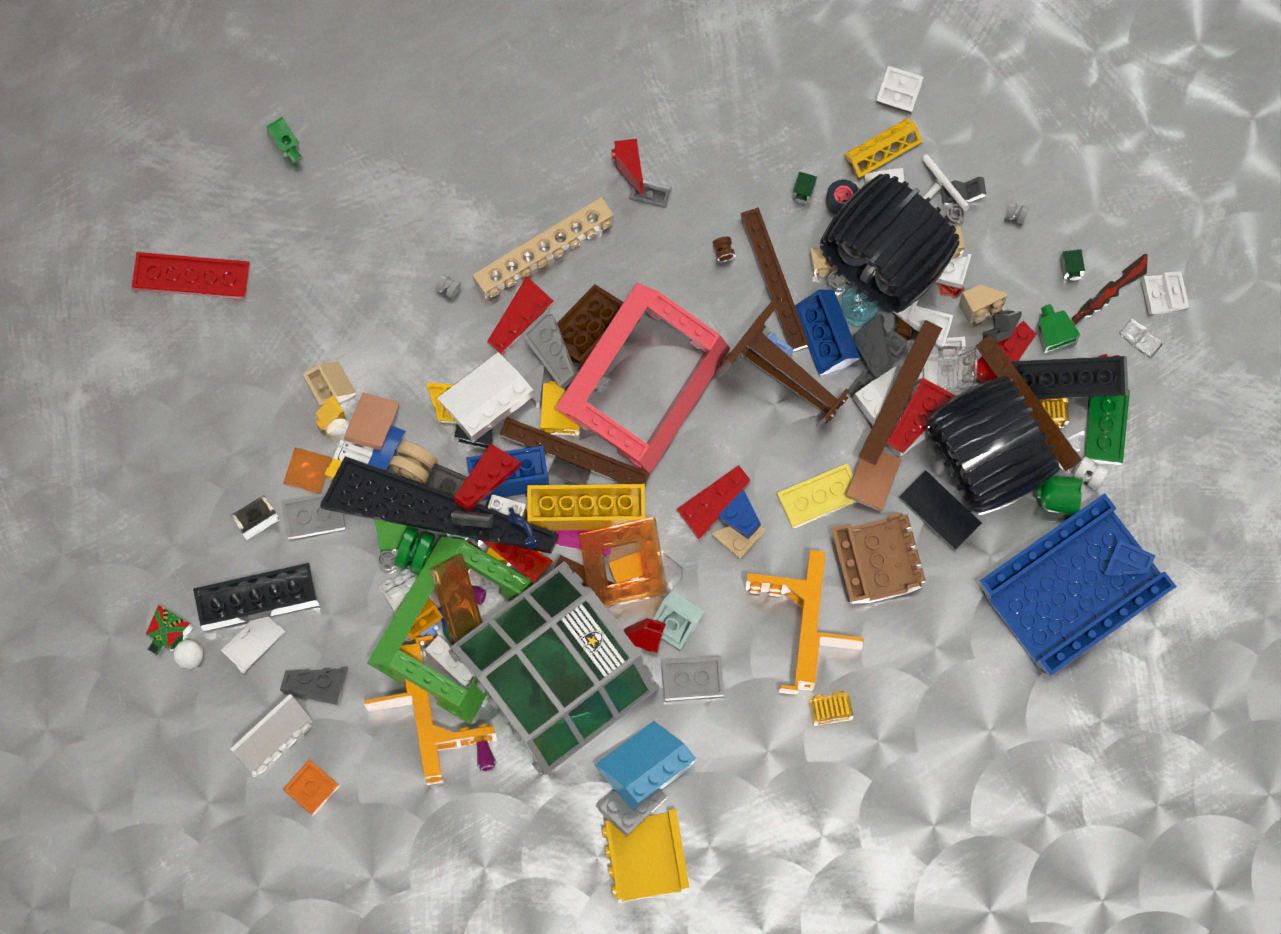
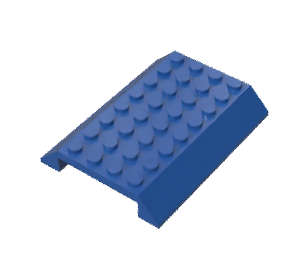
[979,493,1177,676]

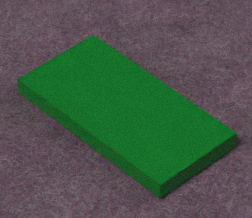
[1084,390,1130,465]

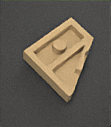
[712,526,766,560]

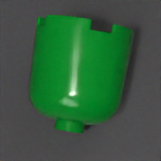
[1037,475,1083,515]

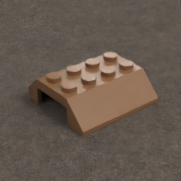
[831,512,926,603]

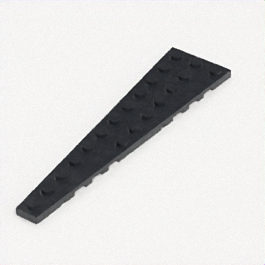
[320,456,559,554]

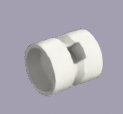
[1074,456,1109,491]

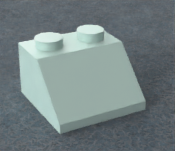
[653,590,705,650]

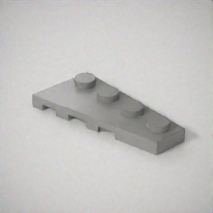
[521,308,577,389]

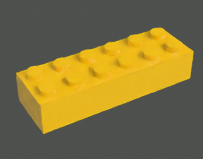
[527,484,645,531]

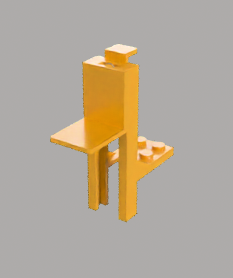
[746,550,864,695]
[364,635,497,784]

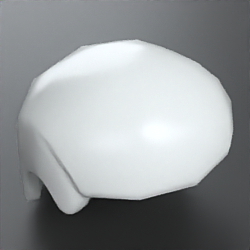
[173,639,203,669]

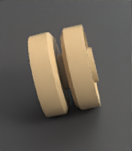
[388,441,438,485]

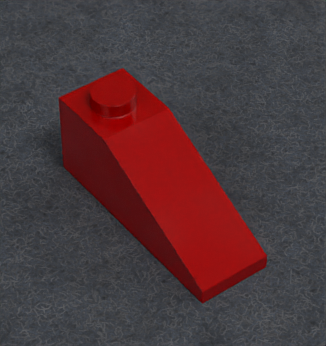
[611,138,644,194]

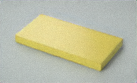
[777,463,856,529]

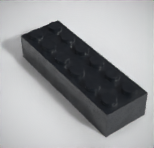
[1011,356,1128,400]
[193,563,319,631]

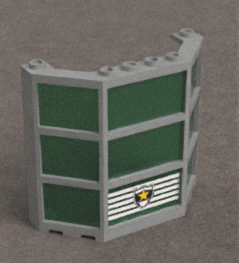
[449,561,659,775]

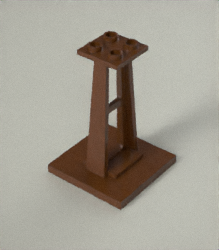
[714,300,850,427]

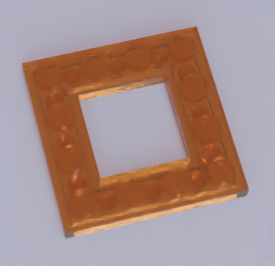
[579,517,668,611]

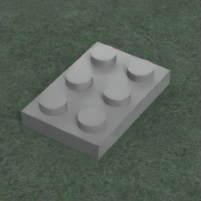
[281,493,346,540]
[662,656,724,701]
[598,790,667,837]

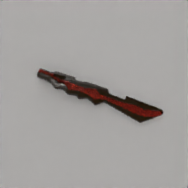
[1071,254,1148,324]

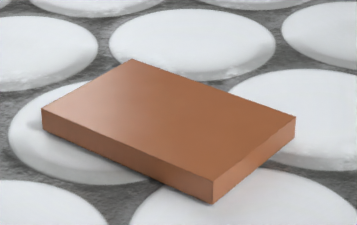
[344,392,400,450]
[845,451,902,512]

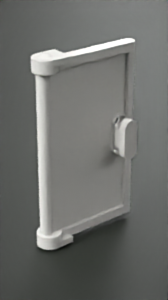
[221,617,286,674]

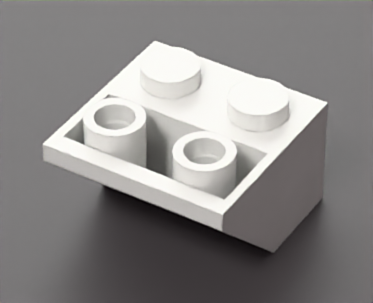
[378,568,433,614]

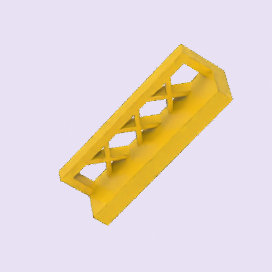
[844,118,923,178]

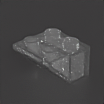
[937,346,978,392]

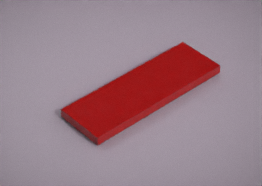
[131,252,250,299]

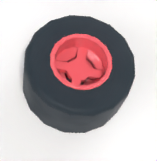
[826,179,859,215]

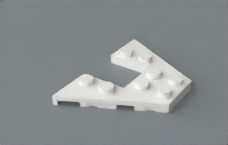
[892,254,971,350]

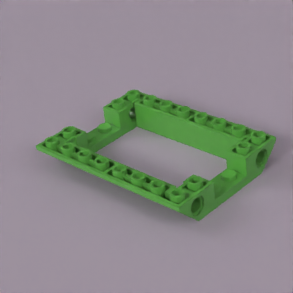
[367,537,541,724]

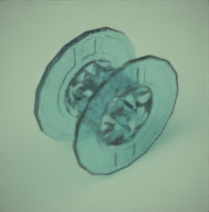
[841,287,879,328]

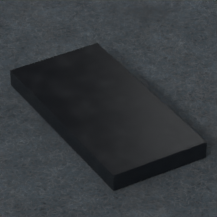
[899,470,982,551]

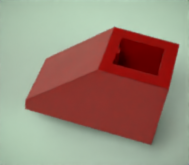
[624,618,666,653]

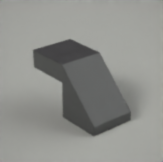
[941,176,987,205]
[982,309,1022,342]

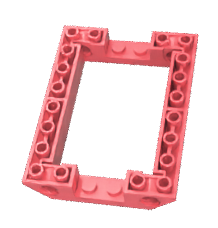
[555,283,730,474]

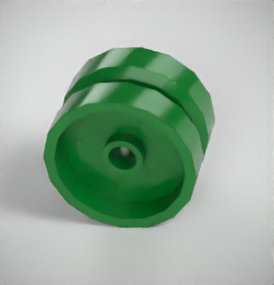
[394,526,435,575]

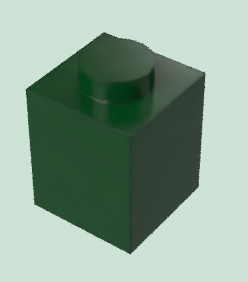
[792,171,817,204]
[1060,249,1085,280]

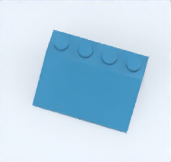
[595,721,697,811]

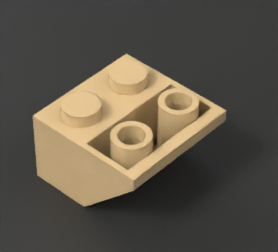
[959,284,1007,324]
[302,361,356,408]

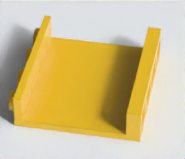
[602,809,690,902]

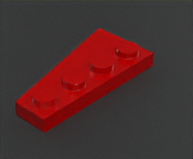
[487,276,554,355]
[968,320,1036,384]
[886,378,956,454]
[454,443,521,511]
[676,465,750,541]
[481,540,553,583]

